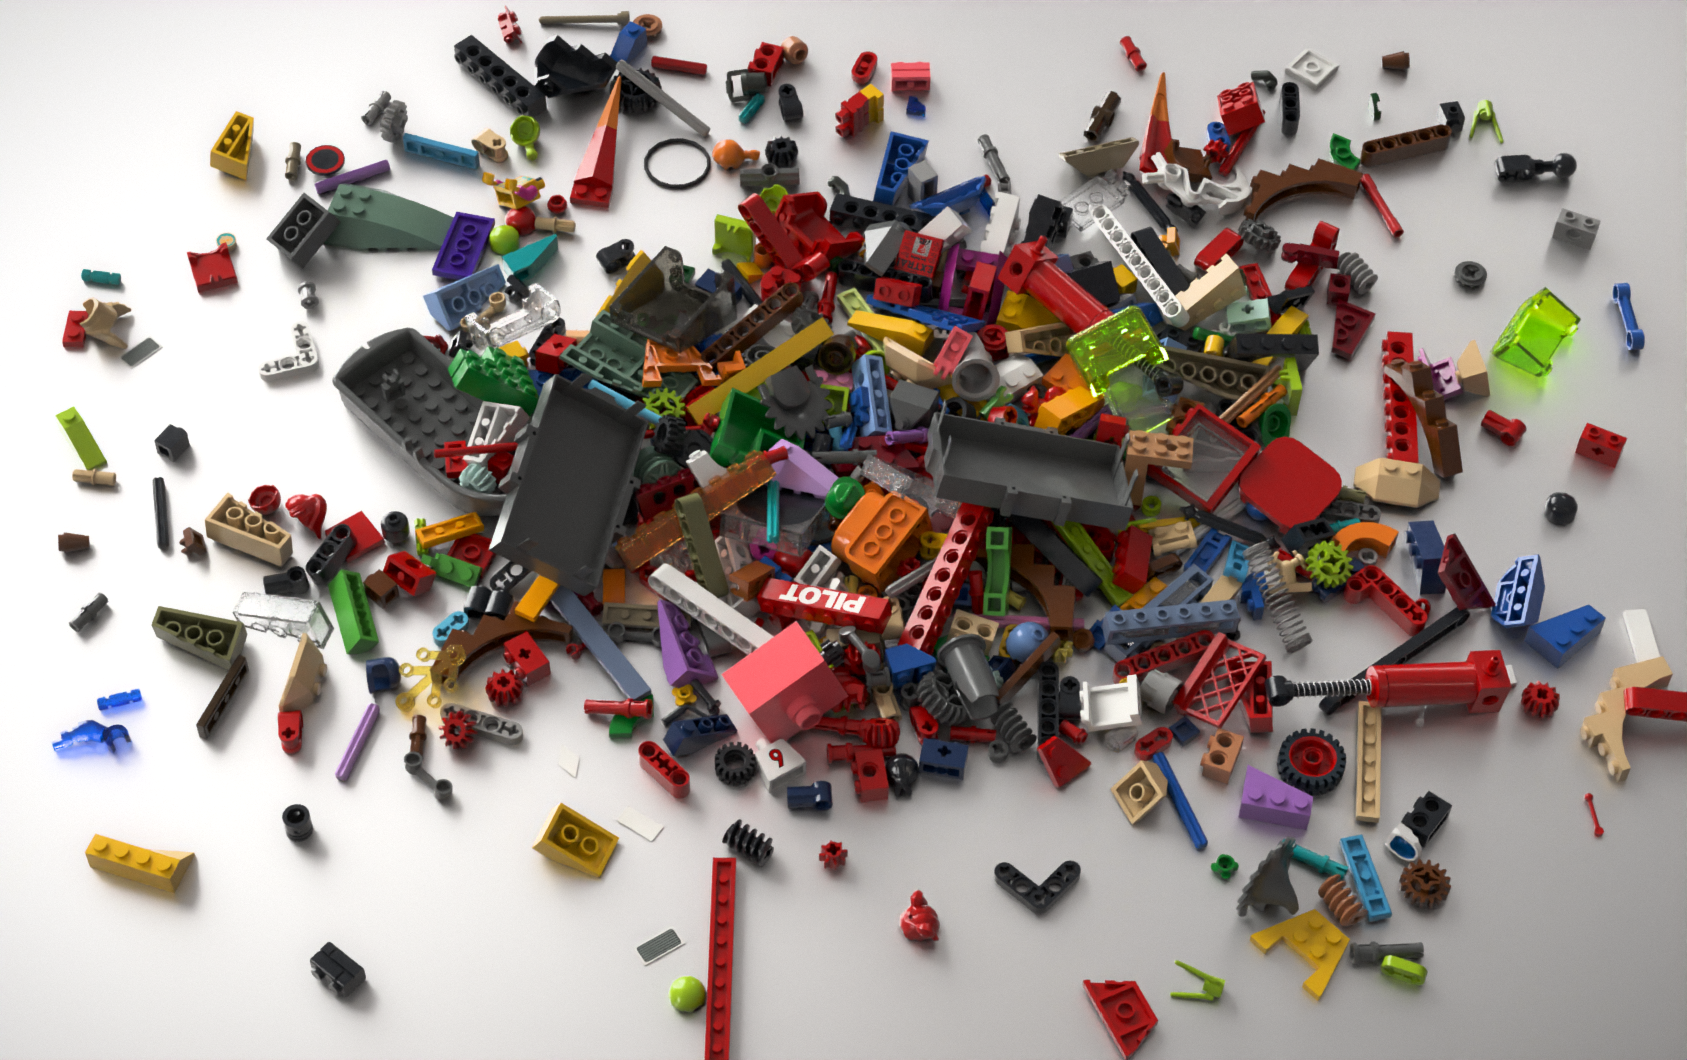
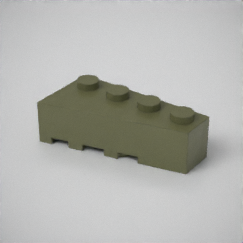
[151,606,248,671]

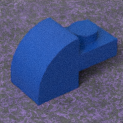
[1240,571,1268,620]

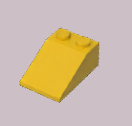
[996,290,1062,332]
[532,802,619,877]

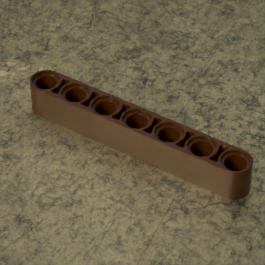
[689,282,804,386]

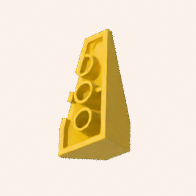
[596,250,663,316]
[847,310,935,357]

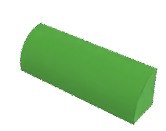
[328,569,379,655]

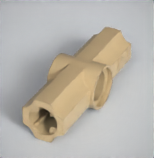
[871,663,902,722]

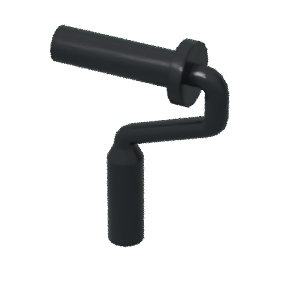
[661,679,721,727]

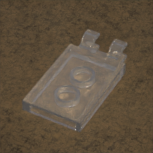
[1060,169,1131,232]

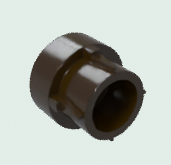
[818,334,856,375]

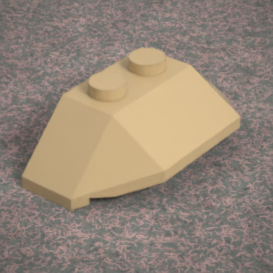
[883,336,952,389]
[1353,458,1440,508]
[278,633,327,712]

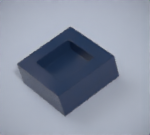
[1168,716,1200,747]

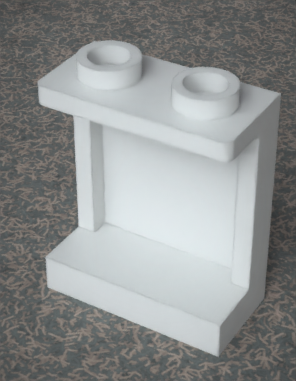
[1080,674,1143,732]

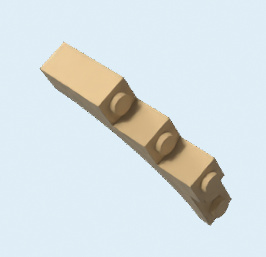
[1580,656,1673,782]

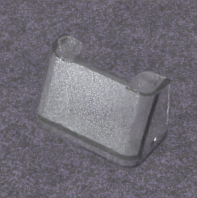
[464,283,561,351]
[1089,350,1174,433]

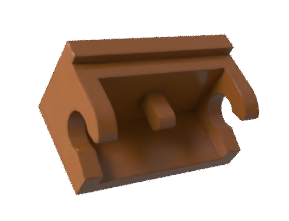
[729,560,775,602]

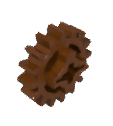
[1399,859,1451,909]

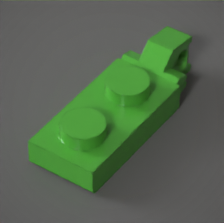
[421,553,483,587]

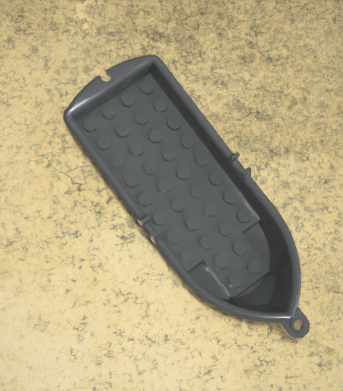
[332,327,525,516]

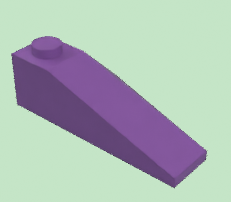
[657,599,719,688]

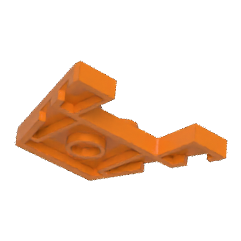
[642,338,722,387]

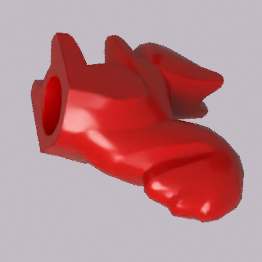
[1022,386,1066,427]
[830,665,868,713]

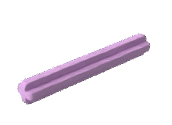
[335,703,380,781]

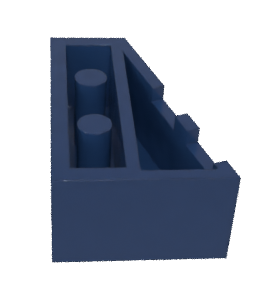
[1404,520,1446,595]

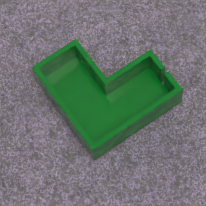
[448,346,539,417]
[709,388,806,471]

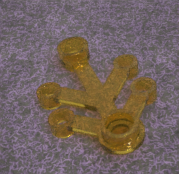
[395,644,466,712]

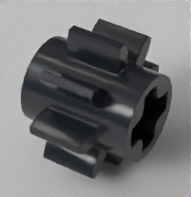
[819,639,846,668]

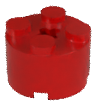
[761,266,801,310]

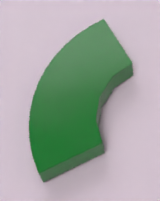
[1329,133,1361,171]
[609,694,654,738]

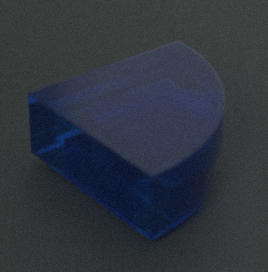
[906,96,926,117]

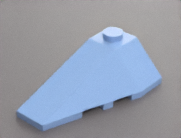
[423,264,506,331]

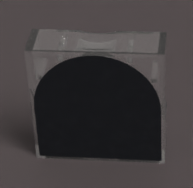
[719,482,829,557]

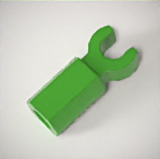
[979,386,1014,420]

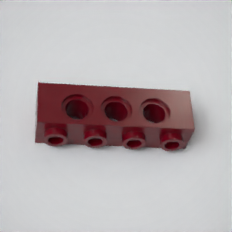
[633,468,706,520]

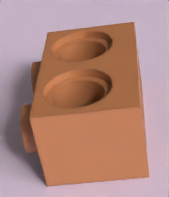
[1200,728,1244,784]

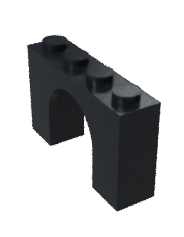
[1224,334,1319,371]

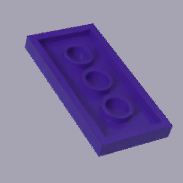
[432,211,495,280]

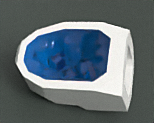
[1385,823,1422,861]

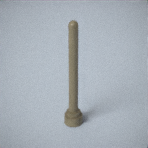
[538,11,630,26]

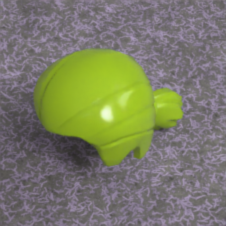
[510,115,540,161]

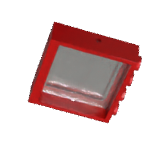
[1147,403,1261,514]

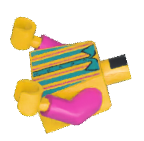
[482,172,545,209]

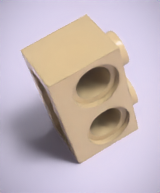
[946,609,999,656]

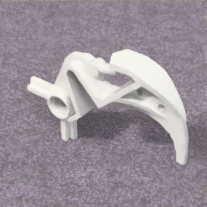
[1142,152,1251,215]

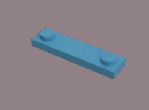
[403,133,480,170]
[1339,834,1392,922]

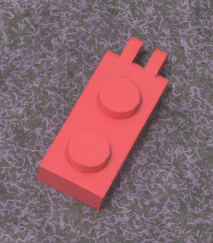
[933,326,973,380]

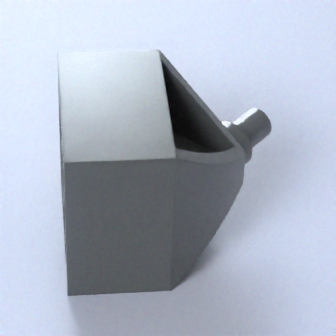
[890,379,939,431]

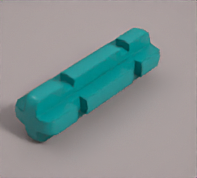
[738,93,765,124]
[81,269,122,285]

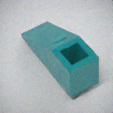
[502,234,558,282]

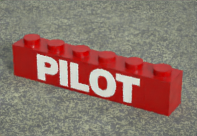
[757,578,892,634]

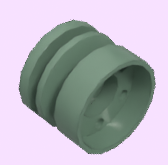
[632,446,682,500]

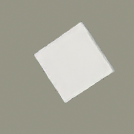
[1285,48,1339,90]

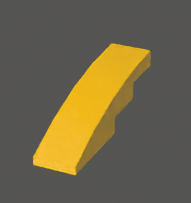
[1251,306,1309,366]

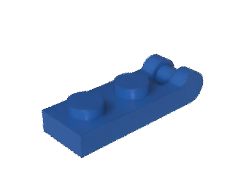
[1183,528,1232,574]

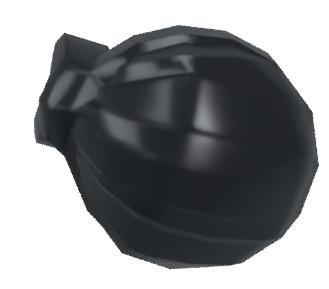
[885,753,919,797]

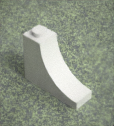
[686,450,770,508]

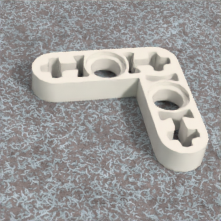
[258,321,319,382]

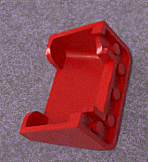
[774,191,865,262]

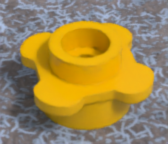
[672,684,697,706]

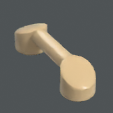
[460,292,506,332]

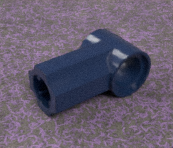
[787,781,833,811]

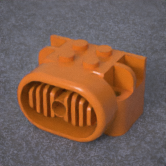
[831,491,934,597]

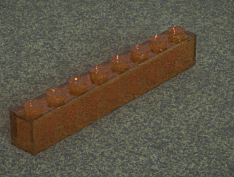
[614,451,777,572]

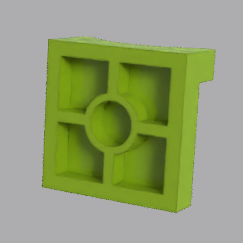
[712,214,756,262]
[1271,357,1303,416]

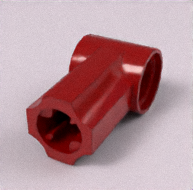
[1480,410,1526,446]

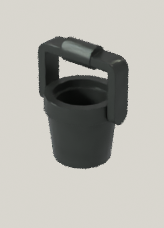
[725,69,768,102]

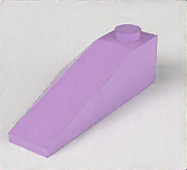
[759,439,838,500]

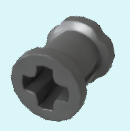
[297,282,319,309]

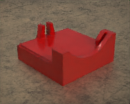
[186,242,238,293]

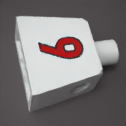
[755,737,806,793]

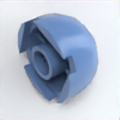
[1006,622,1049,665]

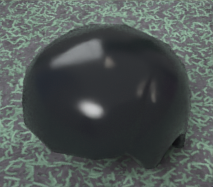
[1544,492,1578,525]

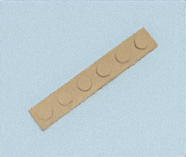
[1355,701,1381,823]

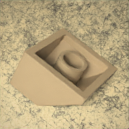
[1455,340,1490,396]
[1111,760,1168,825]

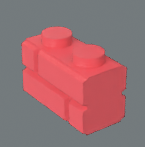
[891,61,930,91]

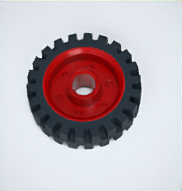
[1277,728,1346,796]

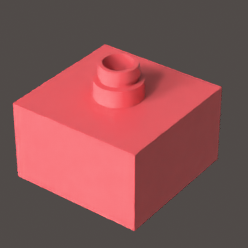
[721,621,848,744]

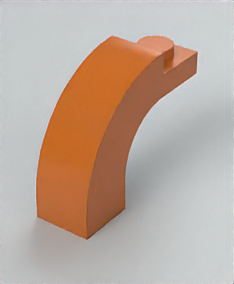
[1332,522,1399,559]

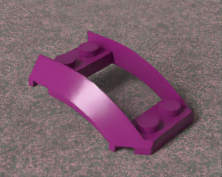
[938,243,1008,332]

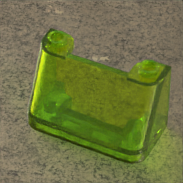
[1490,287,1581,377]
[1066,306,1169,397]

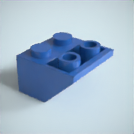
[883,644,936,690]

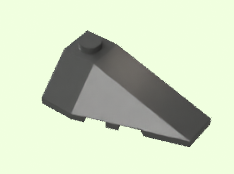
[863,220,913,277]

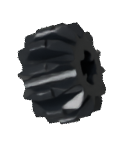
[765,135,798,168]

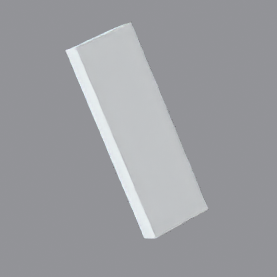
[1623,609,1660,663]

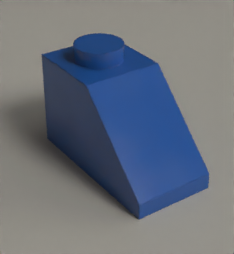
[610,21,647,64]

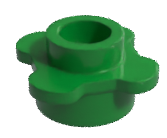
[1211,854,1239,880]

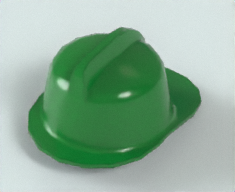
[1258,403,1291,448]
[825,477,865,519]

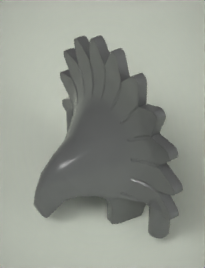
[757,365,833,441]
[1236,836,1299,917]

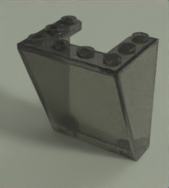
[609,246,737,353]

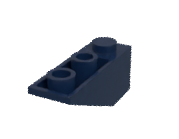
[663,714,738,757]

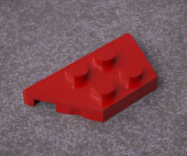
[1082,980,1158,1060]

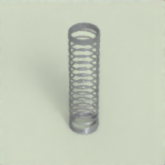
[1242,542,1313,652]

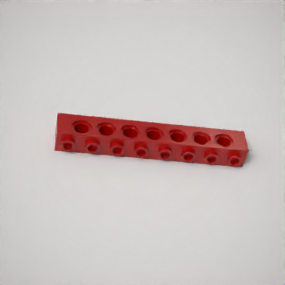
[1381,331,1419,463]
[897,502,994,656]

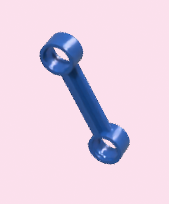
[1612,283,1645,350]

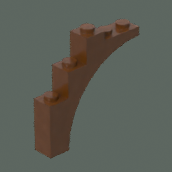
[1243,158,1363,222]
[1384,359,1463,478]
[974,544,1076,641]
[430,601,574,689]

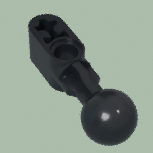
[1494,153,1577,182]

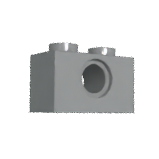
[1552,208,1601,250]

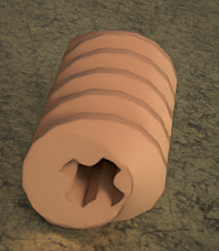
[1318,874,1368,927]

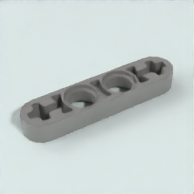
[440,703,523,745]

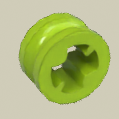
[1141,495,1161,517]

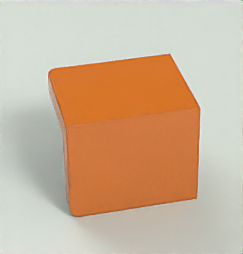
[717,351,746,384]

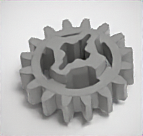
[380,100,408,143]

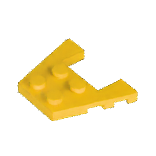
[1249,909,1350,1001]

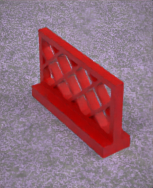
[1172,632,1267,729]

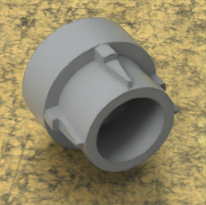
[1140,669,1184,715]

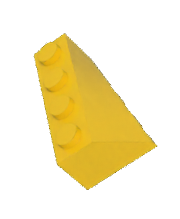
[85,834,195,893]

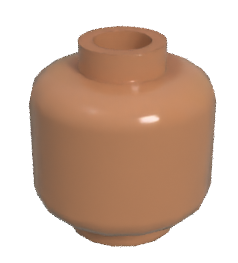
[781,36,808,65]

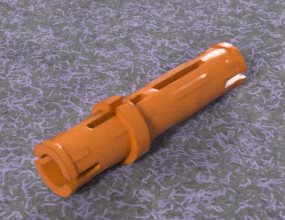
[1236,384,1287,428]

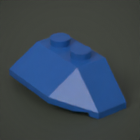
[909,176,986,216]
[1491,554,1545,628]

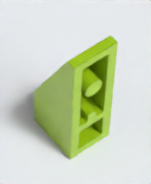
[55,406,107,471]

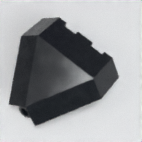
[534,35,617,98]

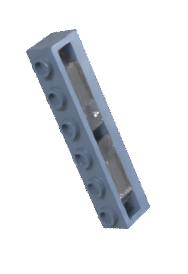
[1104,564,1214,662]
[1102,599,1240,645]

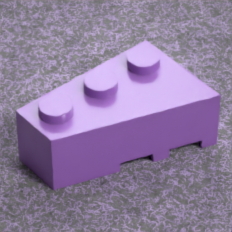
[1238,765,1313,830]

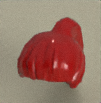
[285,494,327,539]

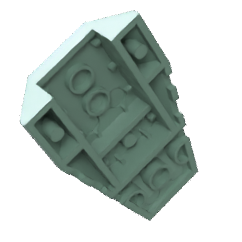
[324,184,454,251]
[559,310,698,407]

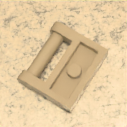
[1148,521,1198,557]

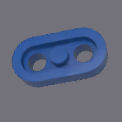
[1206,122,1231,152]

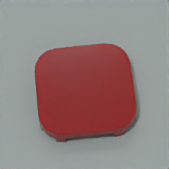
[1238,437,1342,534]

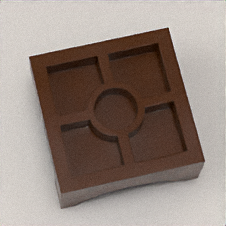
[1164,139,1213,183]

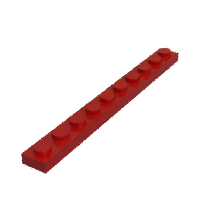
[704,857,736,1060]

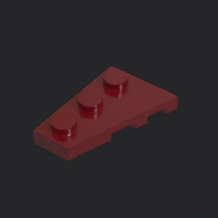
[1331,298,1376,360]

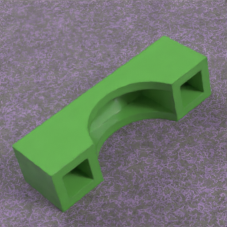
[983,526,1012,616]

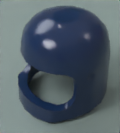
[366,657,401,694]

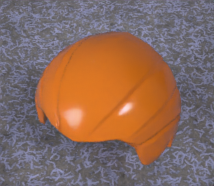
[712,139,760,170]

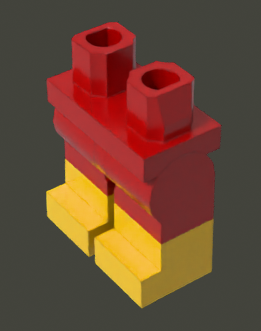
[835,84,884,138]

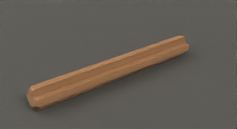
[1219,365,1283,424]

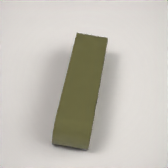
[674,493,729,598]

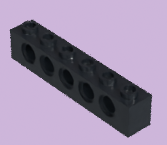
[454,34,547,118]
[829,193,936,233]

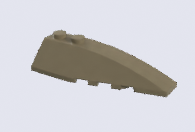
[1148,343,1271,404]

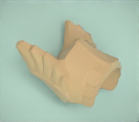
[80,297,132,349]

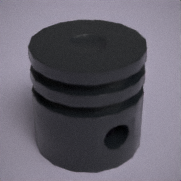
[282,804,313,842]

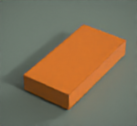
[603,568,625,605]

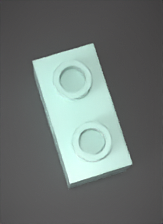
[1227,298,1272,336]

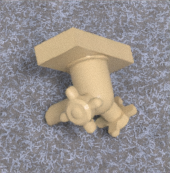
[1267,550,1312,594]

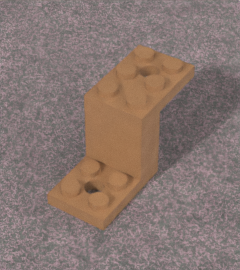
[1124,430,1194,506]

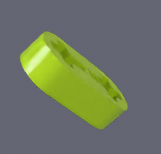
[1381,955,1428,985]

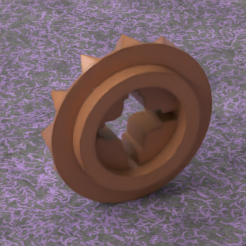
[633,14,663,39]

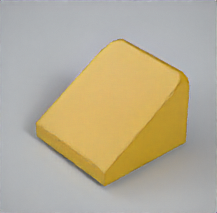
[737,262,764,284]

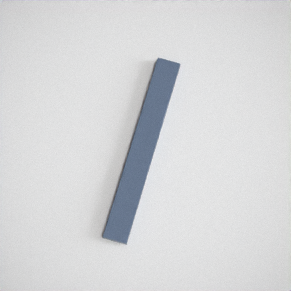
[535,576,651,701]

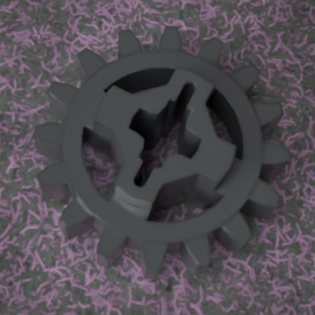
[1238,219,1281,252]

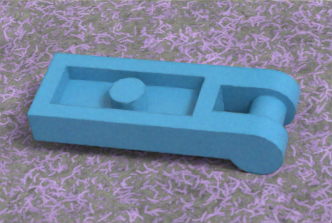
[1222,540,1249,583]

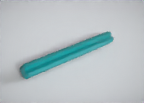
[767,480,779,544]

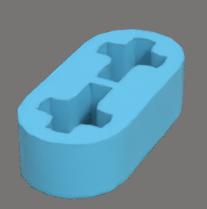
[432,611,469,647]

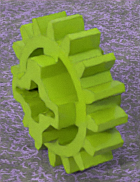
[643,388,686,430]
[1305,541,1353,588]

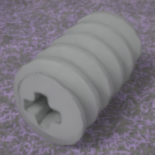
[1337,252,1378,294]

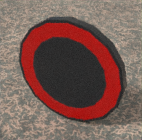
[305,145,345,176]

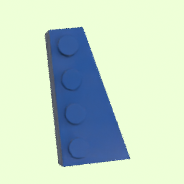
[873,131,929,206]

